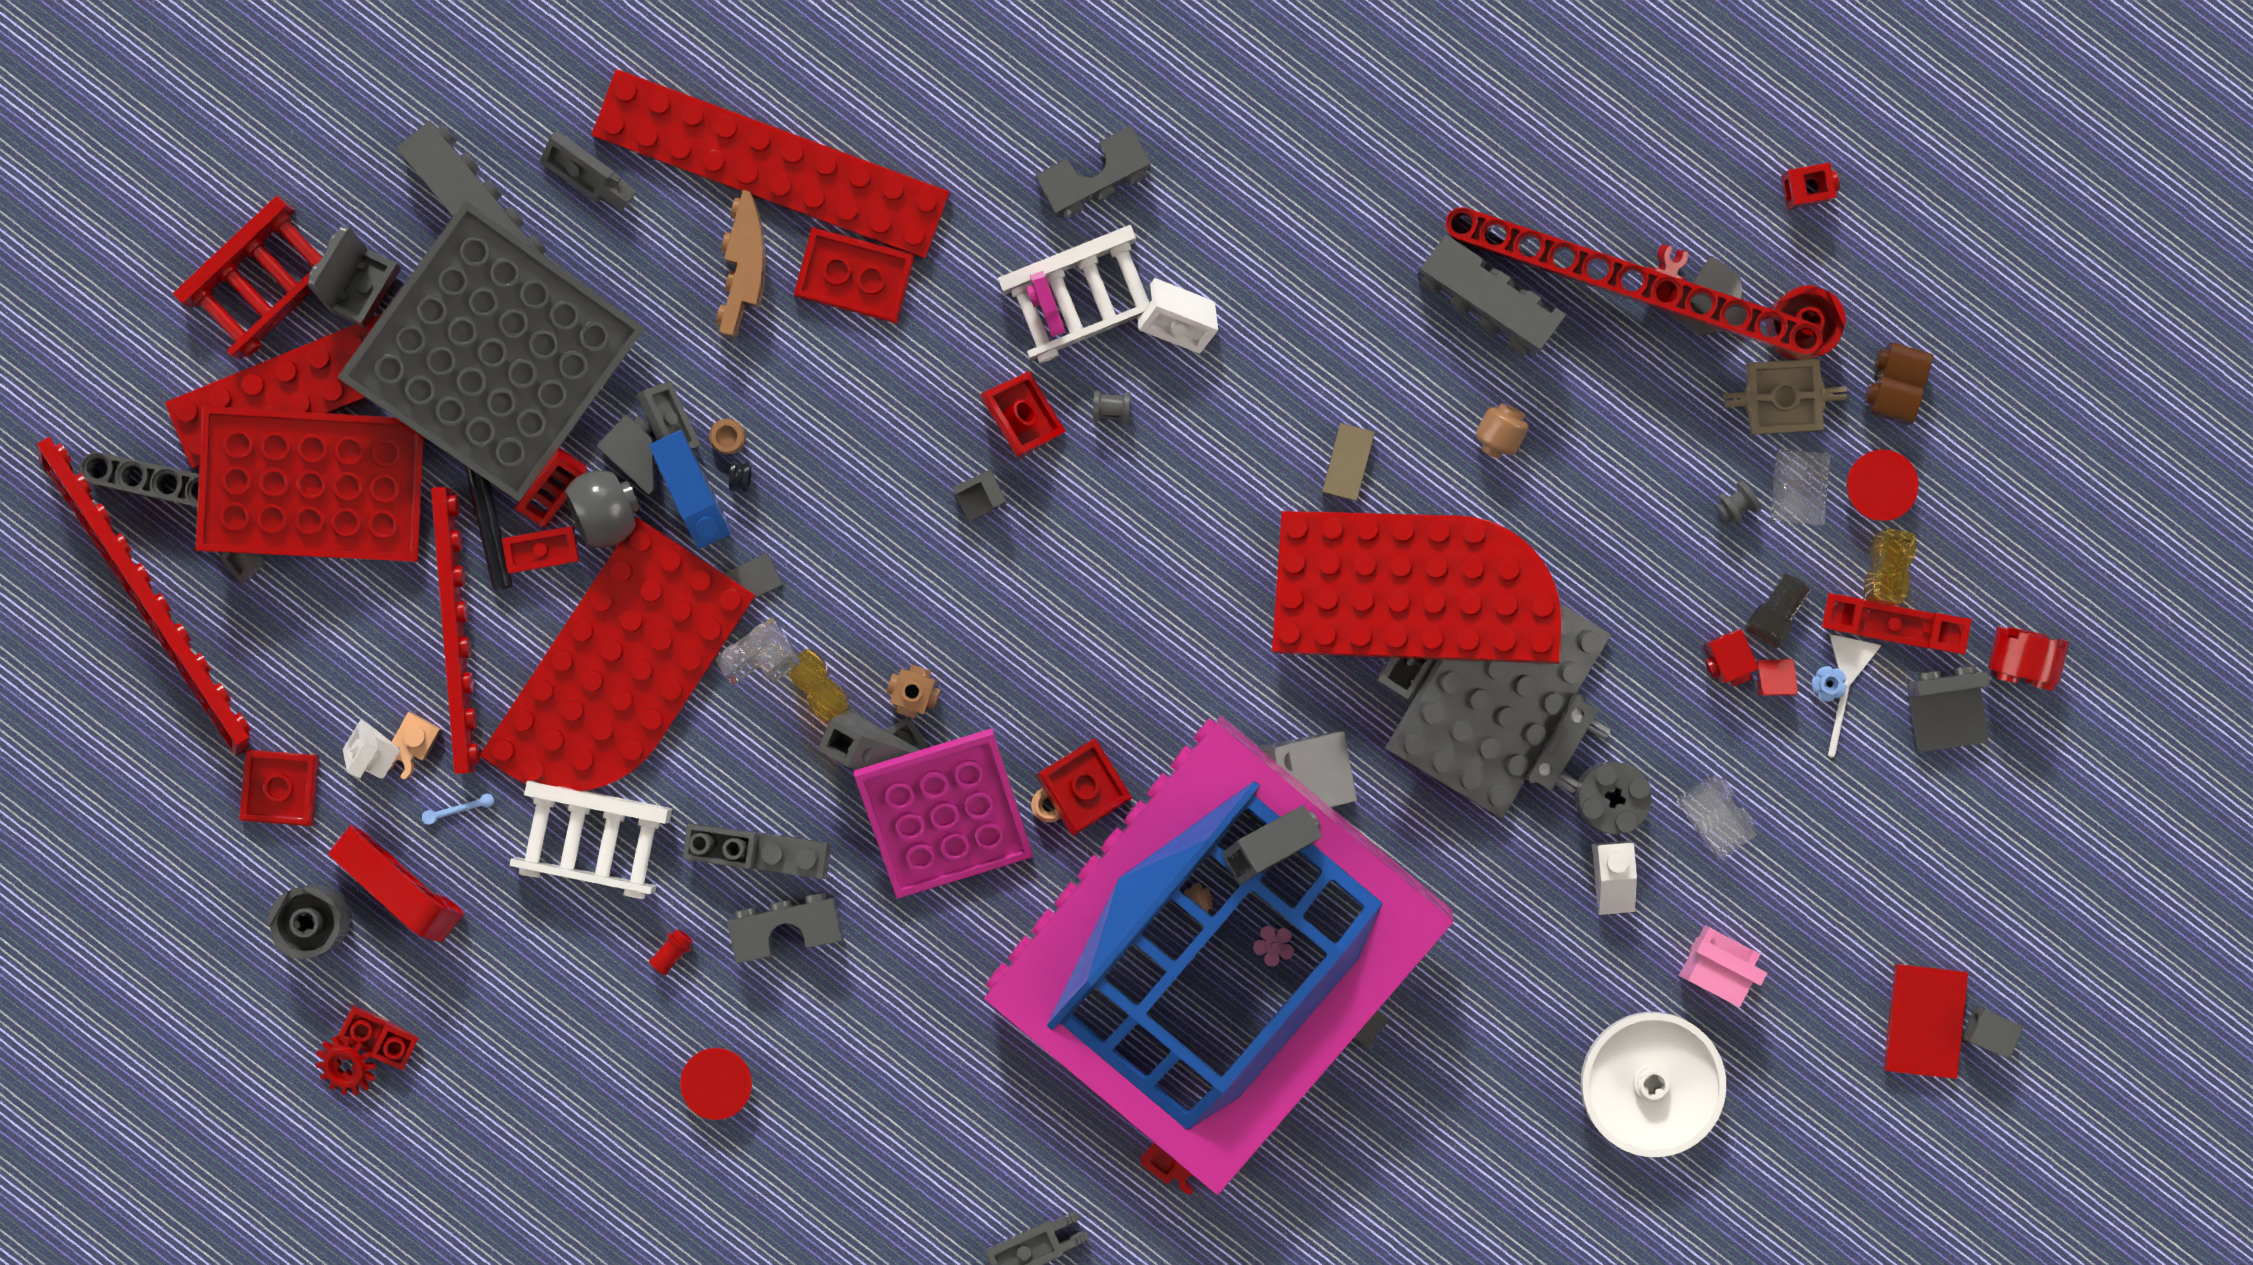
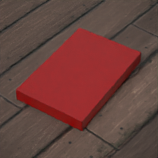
[793,227,915,324]
[1883,963,1968,1079]

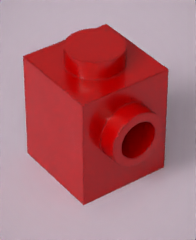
[1703,629,1759,687]

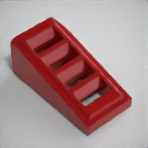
[515,447,587,528]

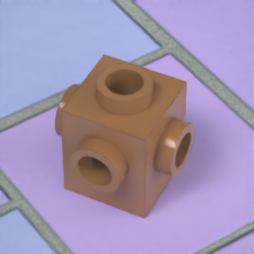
[886,664,941,719]

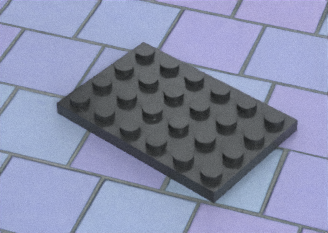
[1385,603,1611,819]

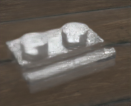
[1770,449,1830,525]

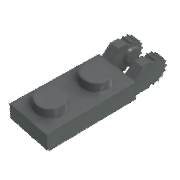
[984,1211,1089,1265]

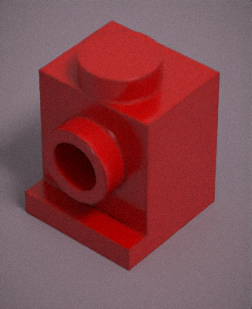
[1781,162,1840,210]

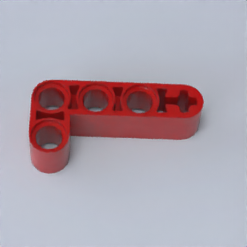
[328,824,465,942]

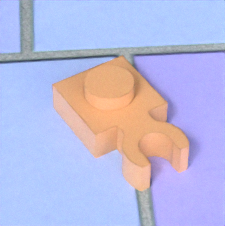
[389,712,442,779]

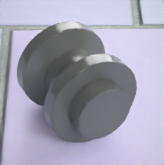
[1715,480,1762,526]

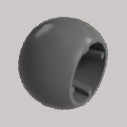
[564,470,639,548]

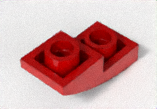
[337,1004,419,1070]

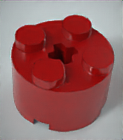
[1766,285,1846,360]
[1988,626,2070,691]

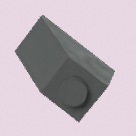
[597,414,659,497]

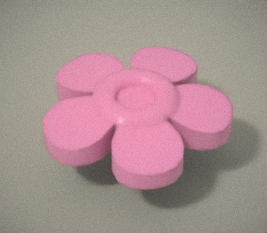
[1253,925,1294,966]

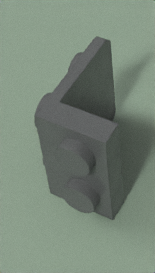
[308,226,401,328]
[1906,666,1990,752]

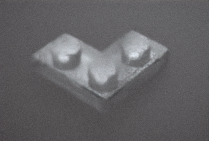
[715,617,801,686]

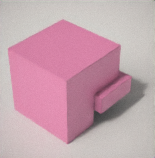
[1679,925,1767,1007]

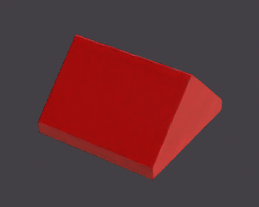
[980,371,1066,460]

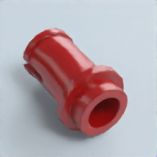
[649,929,693,976]

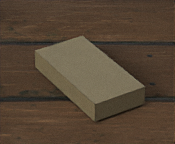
[1322,423,1375,501]

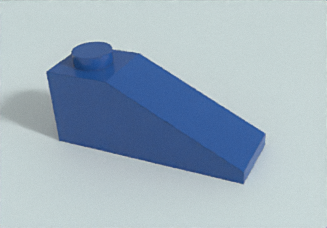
[649,429,731,550]

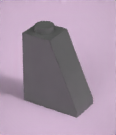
[1221,805,1323,886]

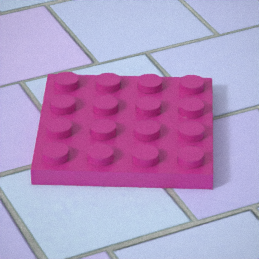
[854,728,1033,899]

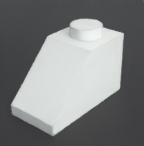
[1592,840,1637,915]

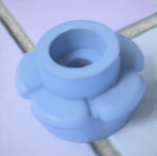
[1811,666,1847,702]

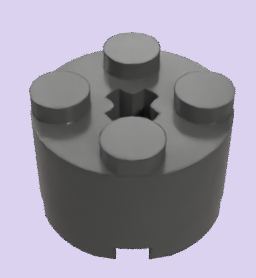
[1574,761,1652,834]
[268,884,351,959]

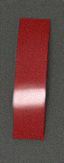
[1821,593,1972,655]

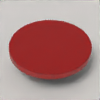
[1846,449,1919,521]
[680,1047,752,1120]

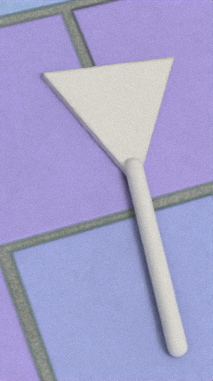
[1828,634,1882,758]

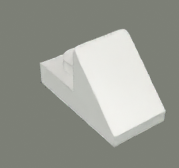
[343,720,400,778]

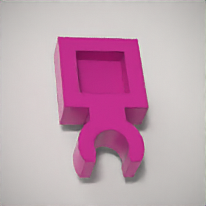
[1026,271,1065,337]

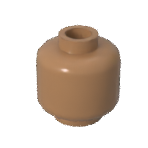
[1476,403,1529,459]

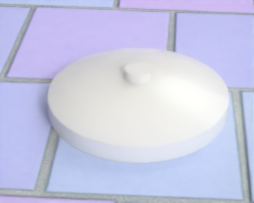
[1581,1012,1726,1157]

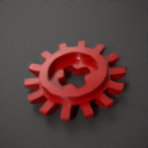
[315,1036,376,1096]

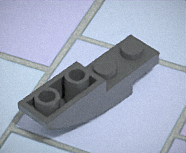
[683,823,832,879]

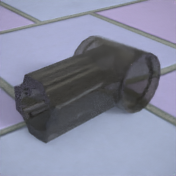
[1744,573,1811,649]

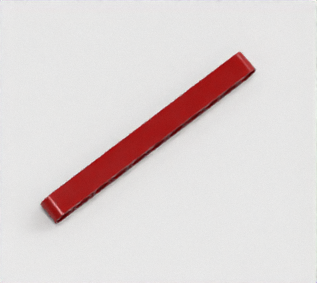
[1445,207,1823,357]

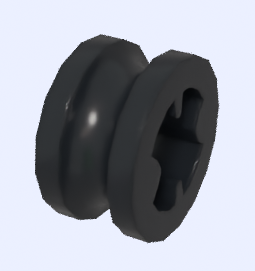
[729,459,752,493]

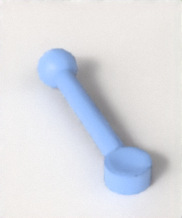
[422,794,494,825]

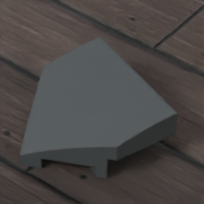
[1670,255,1746,336]

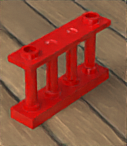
[172,195,322,359]

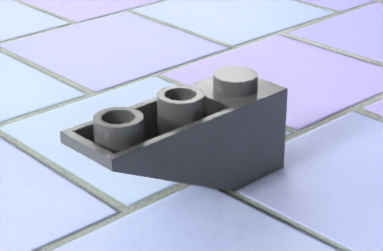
[817,710,920,770]

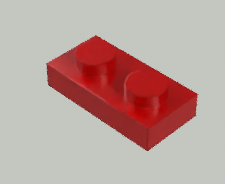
[502,526,581,574]

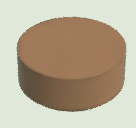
[709,419,746,455]

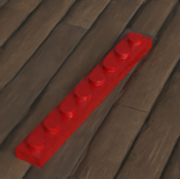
[431,487,480,774]

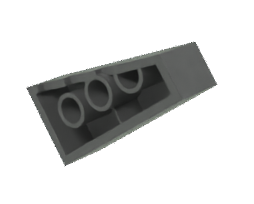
[1417,235,1566,357]

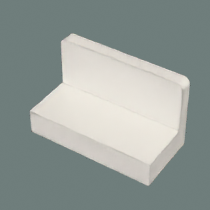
[1138,278,1218,354]

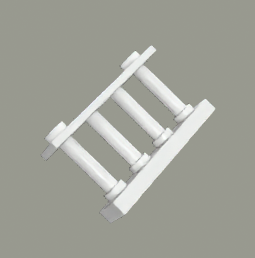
[998,225,1152,363]
[510,781,673,899]

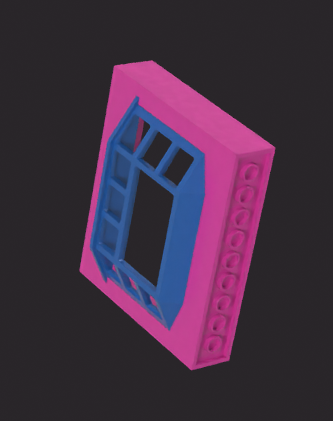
[984,715,1454,1195]

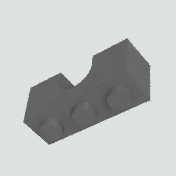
[1036,126,1151,218]
[727,892,844,963]

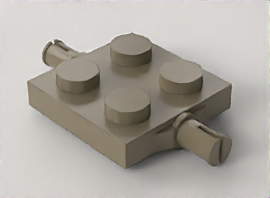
[1723,359,1847,435]

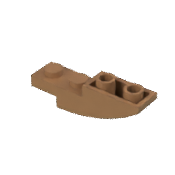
[716,190,766,339]

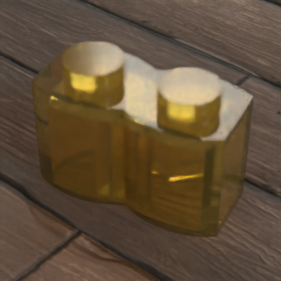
[1864,529,1916,605]
[786,649,851,722]

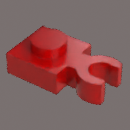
[1649,244,1688,303]
[1139,1142,1194,1195]

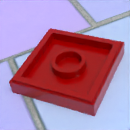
[1035,738,1132,836]
[239,749,319,826]

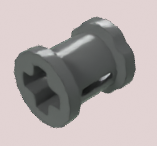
[1093,390,1130,424]

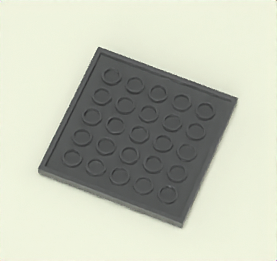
[338,200,645,502]

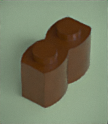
[1864,342,1934,425]

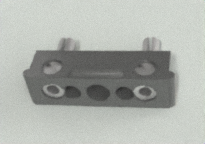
[1525,694,1610,793]

